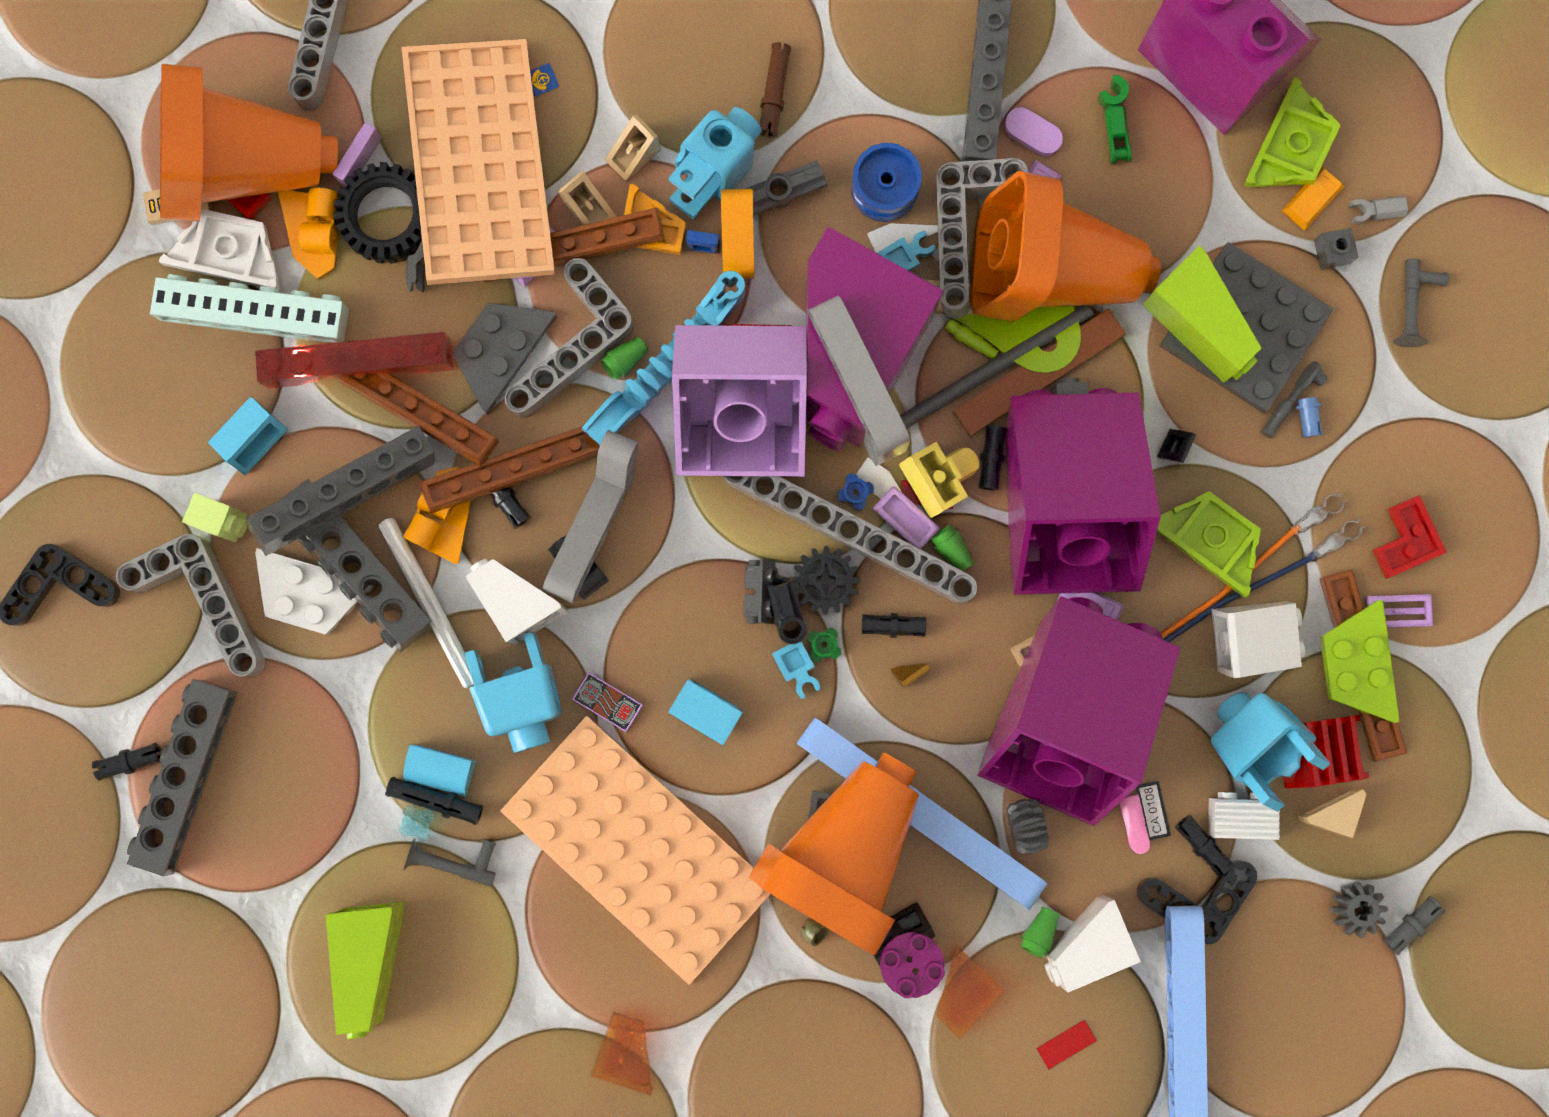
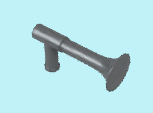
[1393,259,1449,348]
[403,838,496,887]

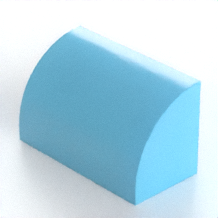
[208,397,288,475]
[668,678,744,745]
[403,744,477,797]

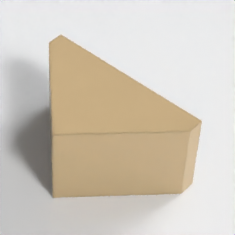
[605,114,661,181]
[558,171,617,225]
[1298,788,1367,838]

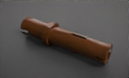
[760,42,791,138]

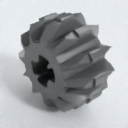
[1007,799,1049,854]
[1330,881,1389,938]

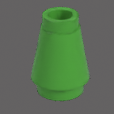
[600,337,648,380]
[931,524,975,571]
[1020,907,1060,958]

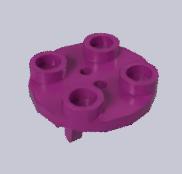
[880,932,945,998]

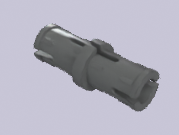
[1383,896,1445,955]

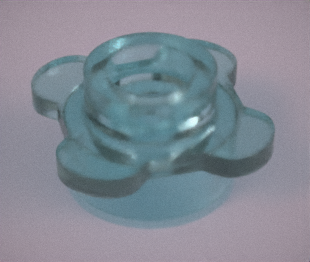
[399,805,435,841]

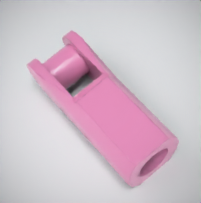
[1119,794,1150,854]

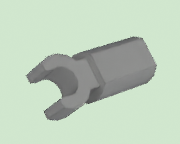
[1348,196,1408,225]

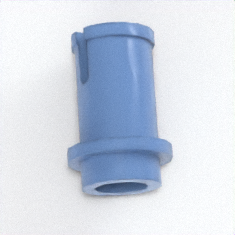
[1296,397,1323,437]

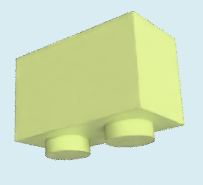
[182,493,248,543]

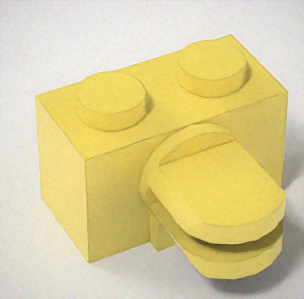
[899,441,979,519]

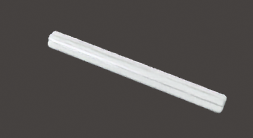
[379,518,474,688]

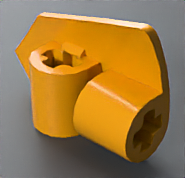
[278,188,338,280]
[403,467,471,564]

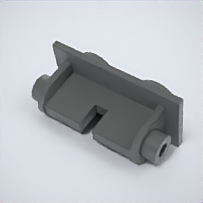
[744,559,778,625]

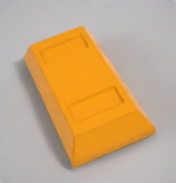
[1282,166,1345,231]

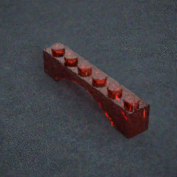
[255,332,454,389]

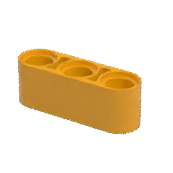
[721,189,754,279]

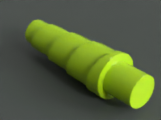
[944,318,999,359]

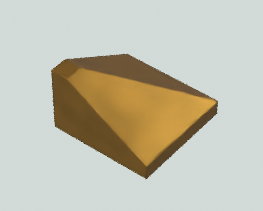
[890,664,930,687]

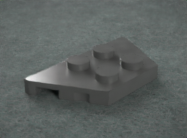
[452,303,557,414]

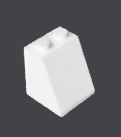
[465,559,568,645]
[1212,601,1305,678]
[1044,894,1141,993]

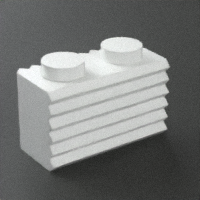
[1208,792,1280,840]

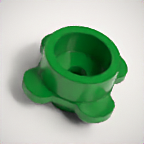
[807,628,841,662]

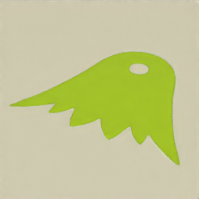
[943,306,1081,373]

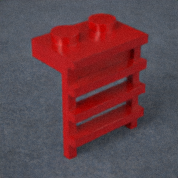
[1283,715,1369,789]

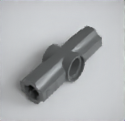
[745,160,827,216]

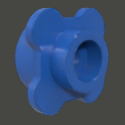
[837,474,874,511]

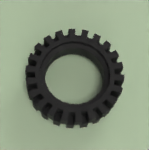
[334,162,422,264]

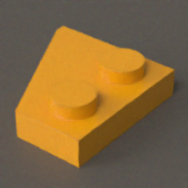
[624,184,686,256]

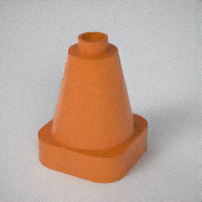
[160,64,338,222]
[970,171,1161,322]
[748,752,919,956]

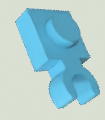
[877,231,936,272]
[772,642,820,699]

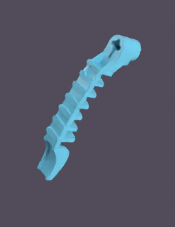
[582,271,745,446]

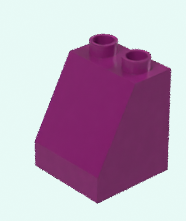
[1138,0,1321,135]
[806,226,944,452]
[1005,388,1161,595]
[977,596,1181,826]

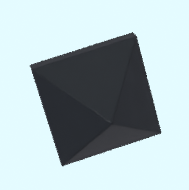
[1157,429,1196,463]

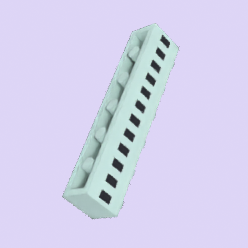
[150,274,349,345]

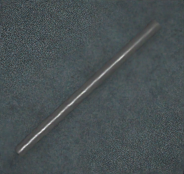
[900,305,1094,429]

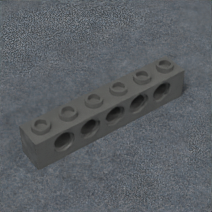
[962,0,1012,161]
[247,426,435,556]
[277,479,431,652]
[127,679,238,876]

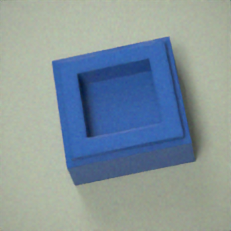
[686,230,720,254]

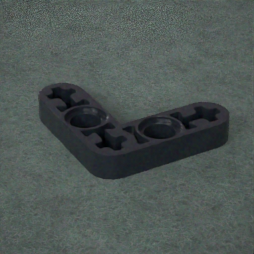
[0,544,120,626]
[1137,860,1257,944]

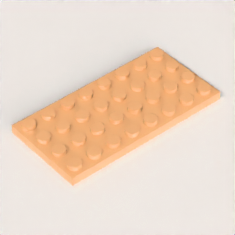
[402,39,554,285]
[500,716,770,985]

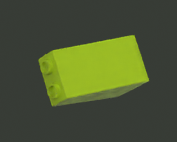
[1143,245,1261,383]
[325,901,405,1039]

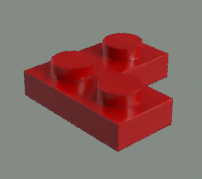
[1372,495,1447,579]

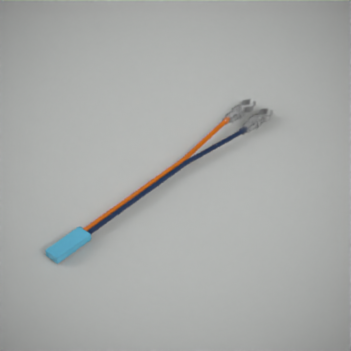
[1161,493,1365,643]

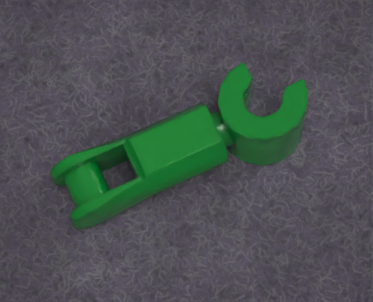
[1098,75,1132,164]

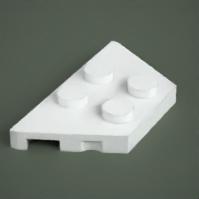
[159,209,280,290]
[255,548,374,635]

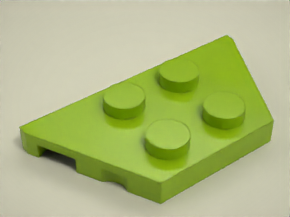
[1244,77,1341,187]
[1157,491,1261,598]
[1320,600,1400,723]

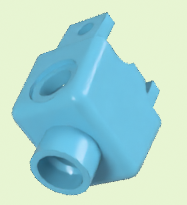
[669,107,762,220]
[465,632,562,753]
[1211,692,1331,812]

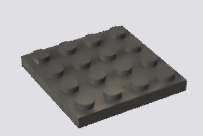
[1159,242,1333,414]

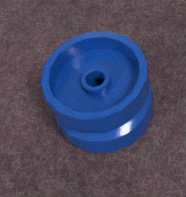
[851,142,922,222]

